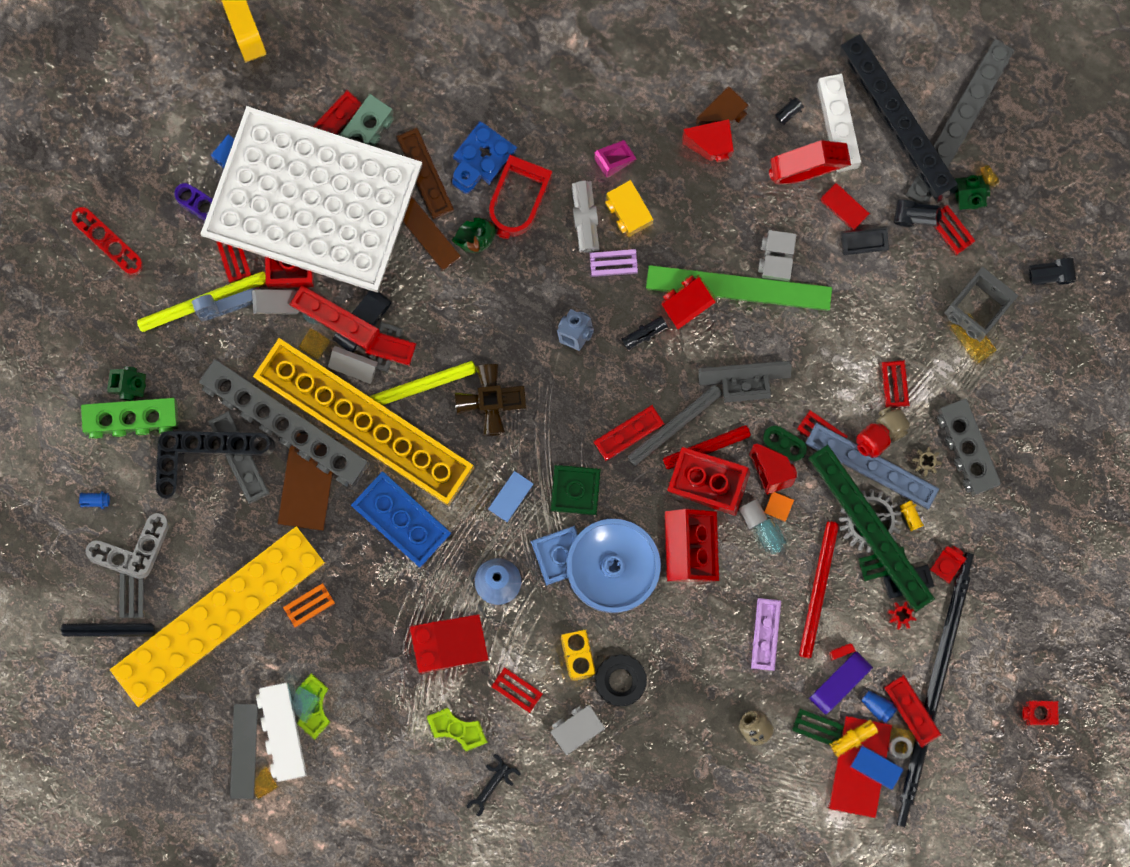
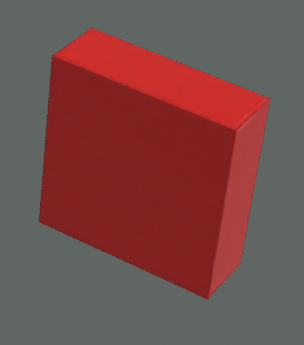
[829,643,855,661]

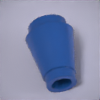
[861,690,897,723]

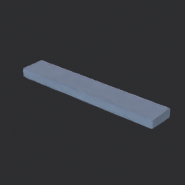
[805,423,939,510]

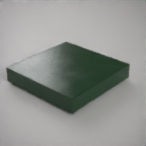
[550,465,601,516]

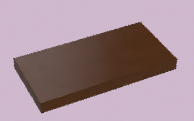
[277,433,338,531]

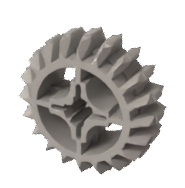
[839,489,902,553]

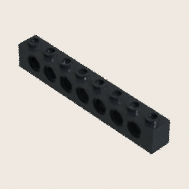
[840,34,958,203]

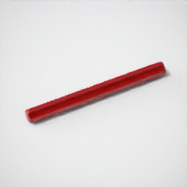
[799,521,839,659]

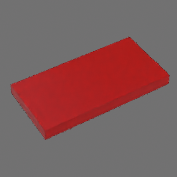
[829,716,892,818]

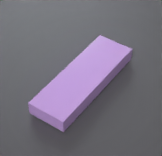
[751,598,781,671]

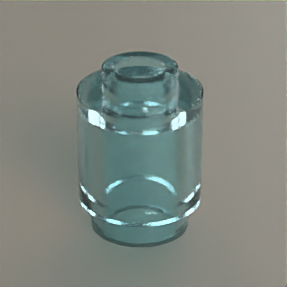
[756,518,786,555]

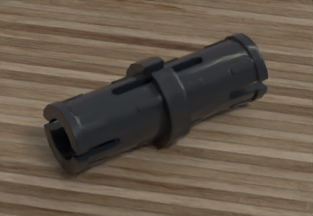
[621,316,668,351]

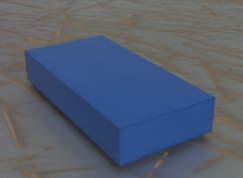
[850,746,904,790]

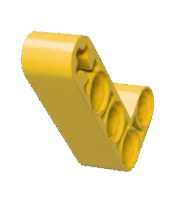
[221,0,267,62]

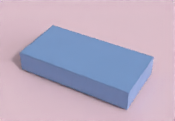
[488,471,534,523]

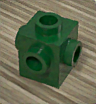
[955,175,990,210]
[107,366,146,401]

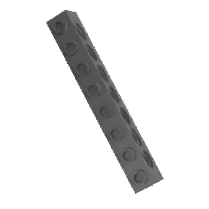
[199,359,370,487]

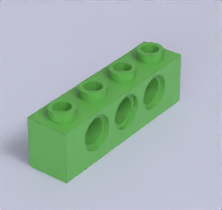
[81,398,179,439]

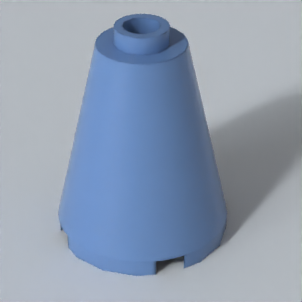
[475,558,521,605]

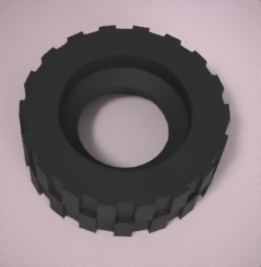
[595,654,647,707]

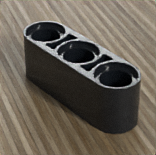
[333,290,392,353]

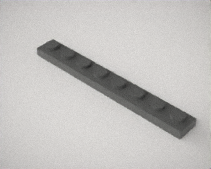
[906,39,1015,204]

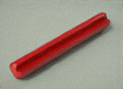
[663,425,751,469]

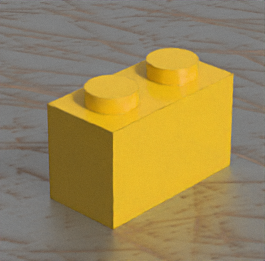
[605,180,654,237]

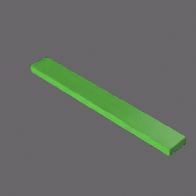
[646,265,832,311]

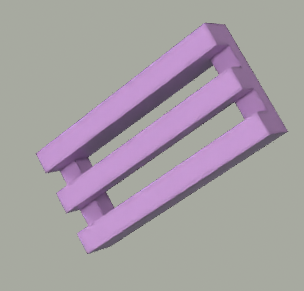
[590,249,638,277]

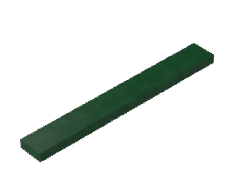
[808,445,935,613]

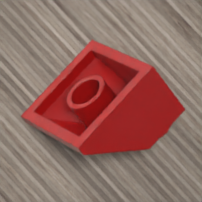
[682,119,734,163]

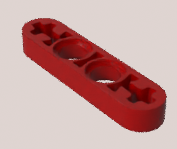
[71,207,143,276]

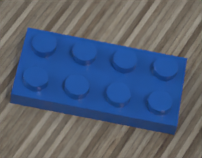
[351,471,451,568]

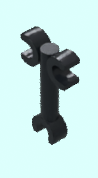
[466,754,521,817]

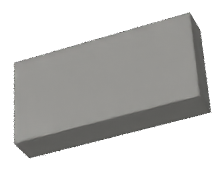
[252,289,299,315]
[328,346,378,384]

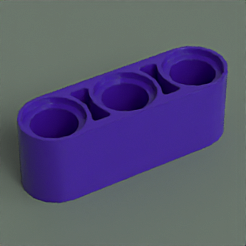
[174,183,213,221]
[809,651,873,715]

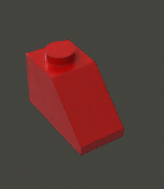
[749,443,797,494]

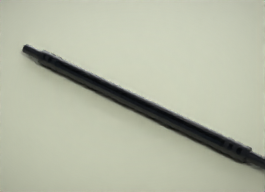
[896,552,974,827]

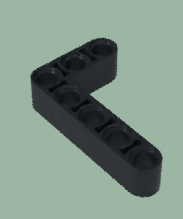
[156,431,275,500]

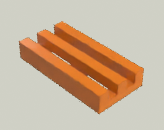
[283,583,335,628]

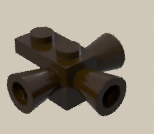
[455,364,527,437]

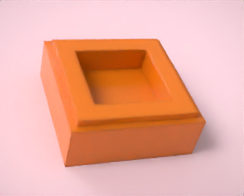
[764,492,794,522]

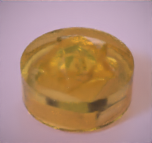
[980,165,1000,188]

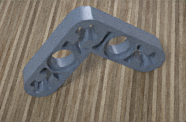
[192,287,261,321]

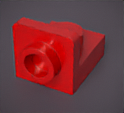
[930,545,966,584]

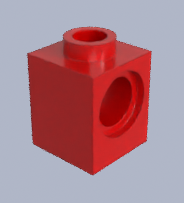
[1022,701,1059,726]

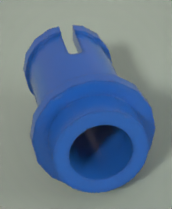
[79,491,110,509]

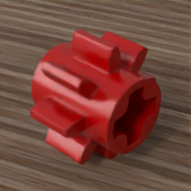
[887,601,917,630]

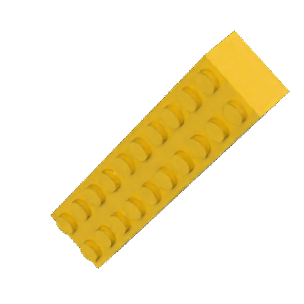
[253,338,474,507]

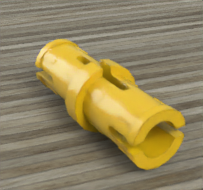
[830,720,878,757]

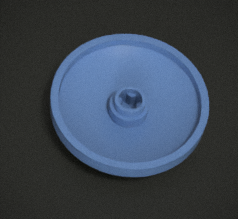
[566,519,661,613]

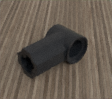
[894,199,942,227]
[1029,258,1077,286]

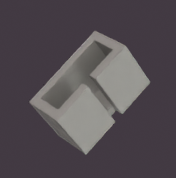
[758,230,796,282]
[550,704,605,756]

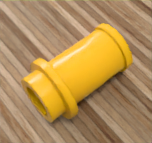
[900,500,924,532]

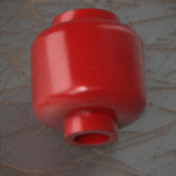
[856,423,891,458]

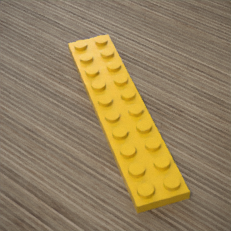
[110,526,325,707]

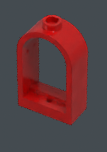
[769,140,851,185]
[489,155,553,240]

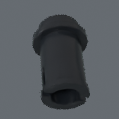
[774,97,804,126]

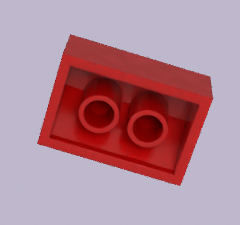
[665,509,719,582]

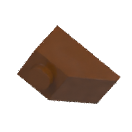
[696,86,749,126]

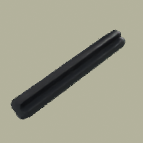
[61,623,155,637]

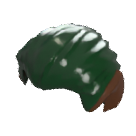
[452,217,496,253]

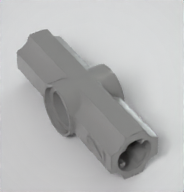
[572,181,599,253]

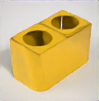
[561,630,596,681]

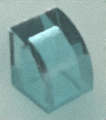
[293,686,321,723]

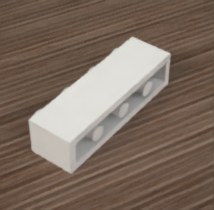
[817,74,861,173]
[256,683,307,782]

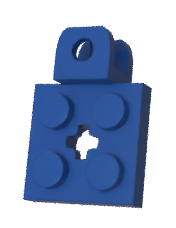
[452,121,517,194]

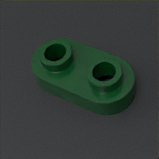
[763,426,807,462]

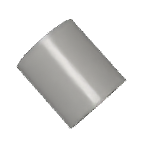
[739,499,768,529]
[889,737,912,758]

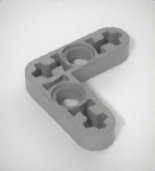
[85,513,169,579]

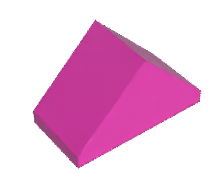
[594,140,636,178]

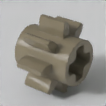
[912,447,942,477]

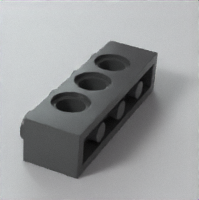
[936,398,1002,497]

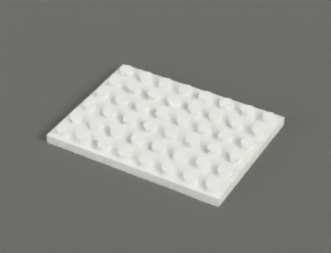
[201,106,422,293]

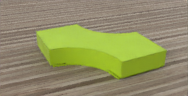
[296,673,331,740]
[426,708,487,751]

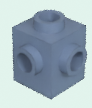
[557,309,594,351]

